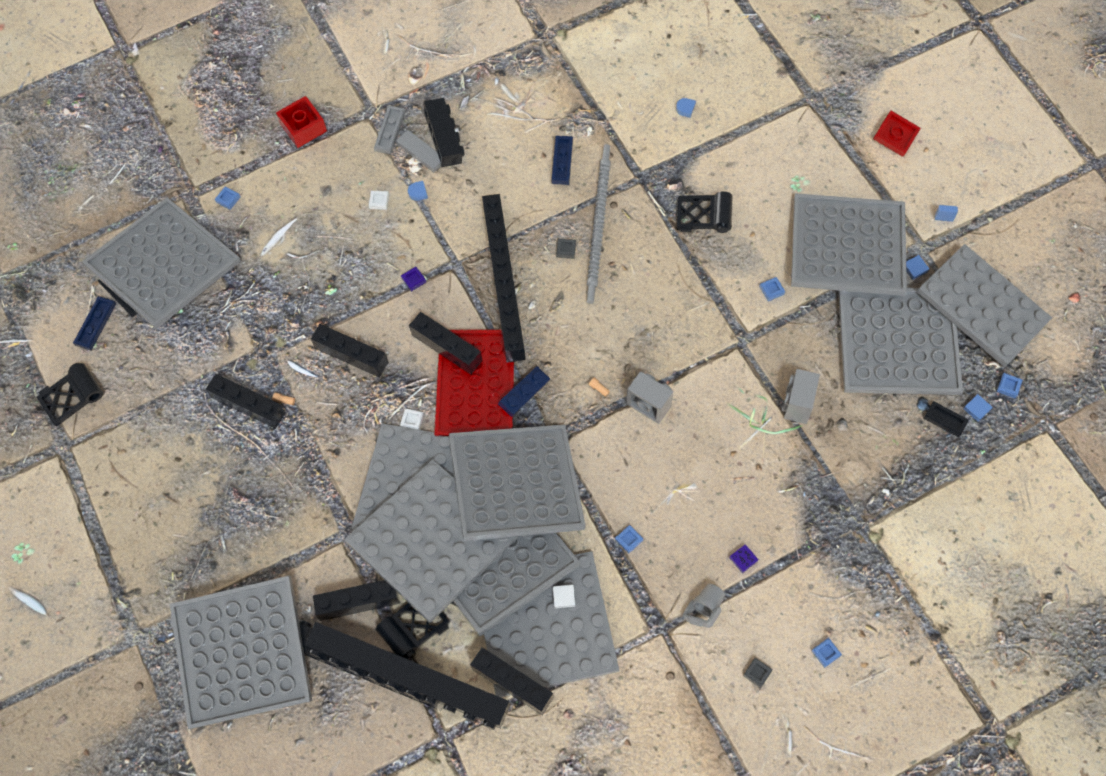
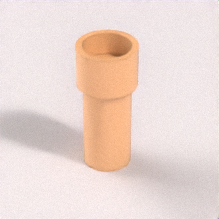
[589,377,610,397]
[272,392,295,405]

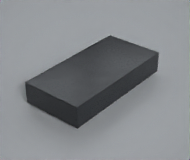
[923,401,969,438]

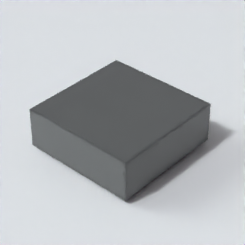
[556,238,576,259]
[743,658,773,688]

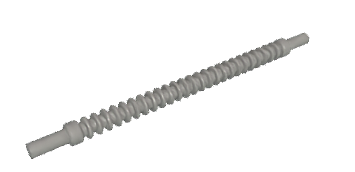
[586,144,611,304]

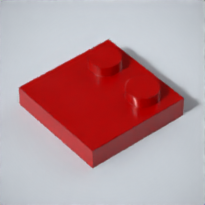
[873,110,921,157]

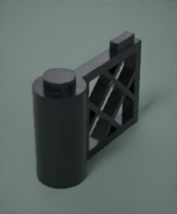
[677,191,733,233]
[37,363,103,427]
[375,603,450,660]

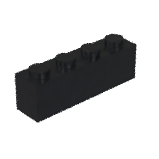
[424,98,465,167]
[409,311,483,375]
[311,324,389,378]
[206,374,286,429]
[313,580,401,621]
[470,647,554,716]

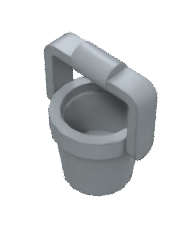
[683,584,725,628]

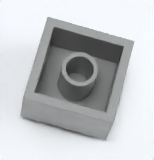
[782,369,820,424]
[627,371,673,424]

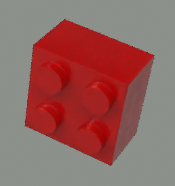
[276,96,327,148]

